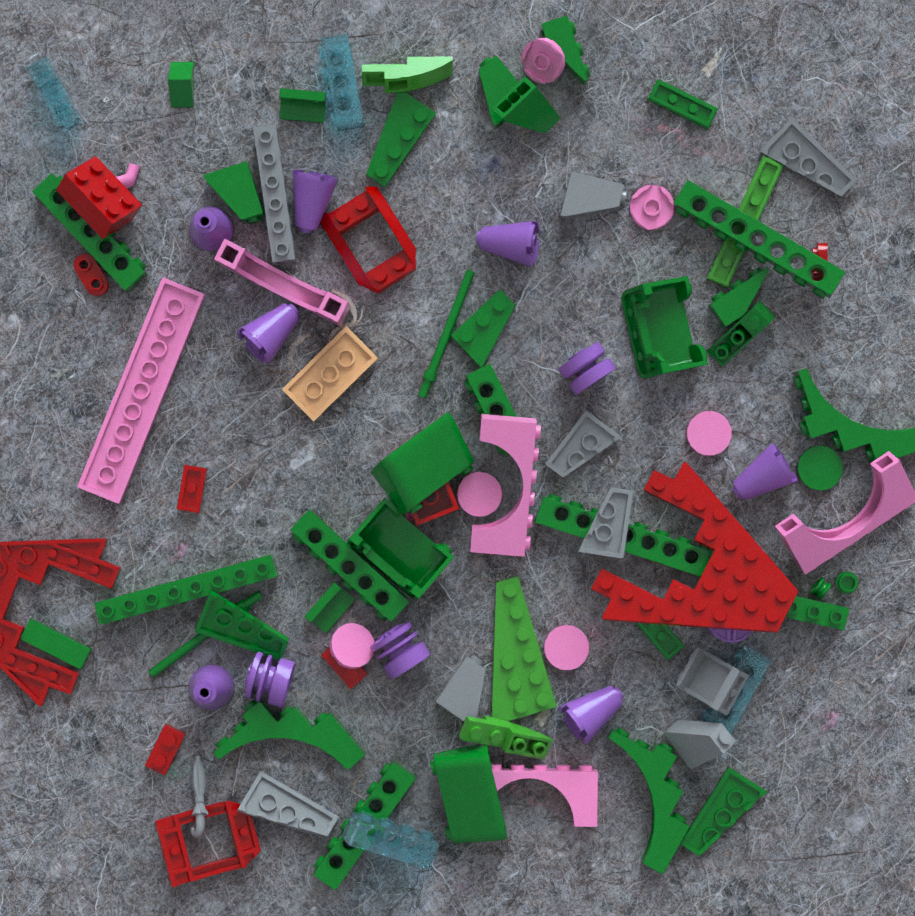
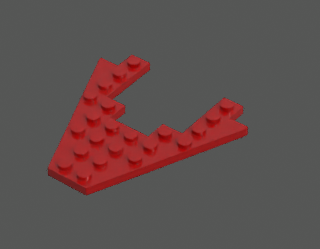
[591,462,798,633]
[0,538,121,706]

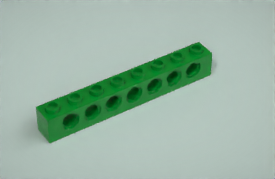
[673,180,845,299]
[534,494,713,577]
[94,554,279,625]

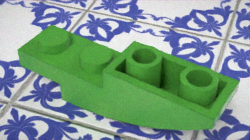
[362,56,453,93]
[459,715,553,760]

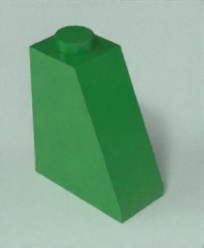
[478,55,518,129]
[492,77,561,134]
[204,161,265,225]

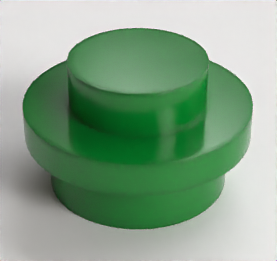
[835,571,858,594]

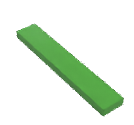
[706,156,784,288]

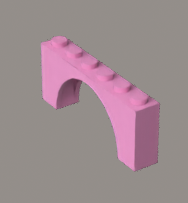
[214,239,351,327]
[470,414,541,557]
[775,451,915,575]
[492,764,598,827]

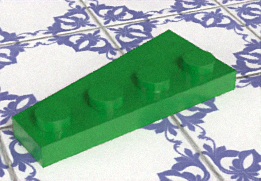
[366,92,436,188]
[195,589,289,660]
[680,766,767,856]

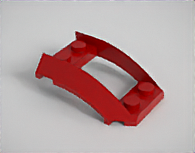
[320,186,416,294]
[155,800,261,888]

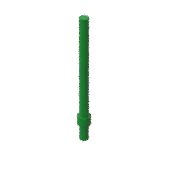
[418,270,475,399]
[149,590,263,677]

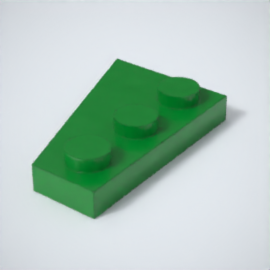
[451,290,516,368]

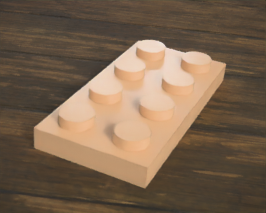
[282,326,378,422]

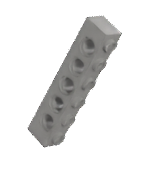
[253,124,297,265]

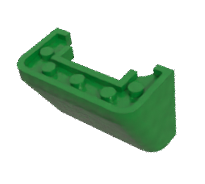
[621,276,708,379]
[370,412,475,516]
[347,497,454,601]
[430,744,508,844]

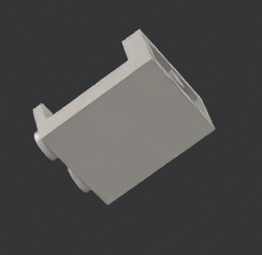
[676,647,749,715]

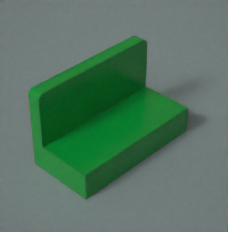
[279,88,327,123]
[304,581,355,633]

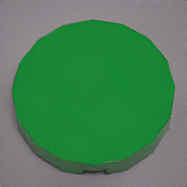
[797,445,843,491]

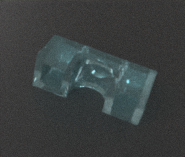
[26,57,84,132]

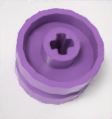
[558,342,616,396]

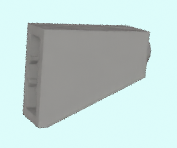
[559,172,627,220]
[436,655,485,721]
[663,720,736,769]

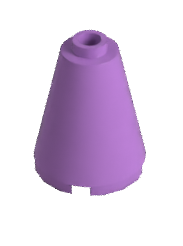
[293,169,338,233]
[189,206,234,251]
[476,221,540,267]
[237,303,299,365]
[732,443,798,500]
[188,665,234,710]
[559,686,624,745]

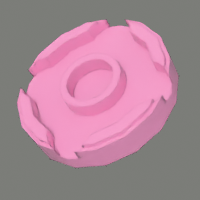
[521,38,565,84]
[629,185,674,230]
[686,411,732,456]
[457,472,502,517]
[329,623,374,669]
[544,625,589,670]

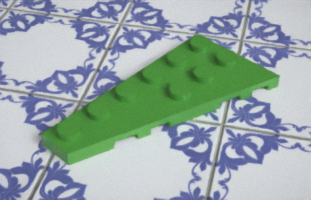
[492,576,557,721]

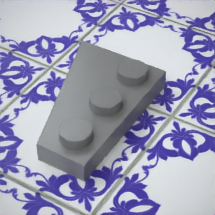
[545,410,622,478]
[578,487,633,559]

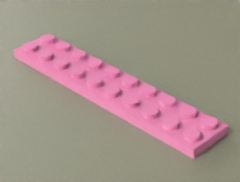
[77,277,205,504]

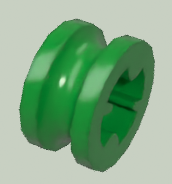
[809,577,831,599]

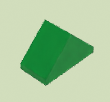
[168,62,194,108]

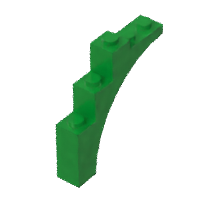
[793,368,915,462]
[213,699,366,770]
[607,727,690,875]

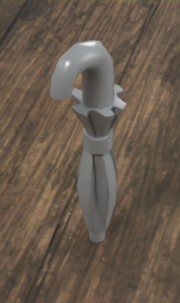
[190,756,209,838]

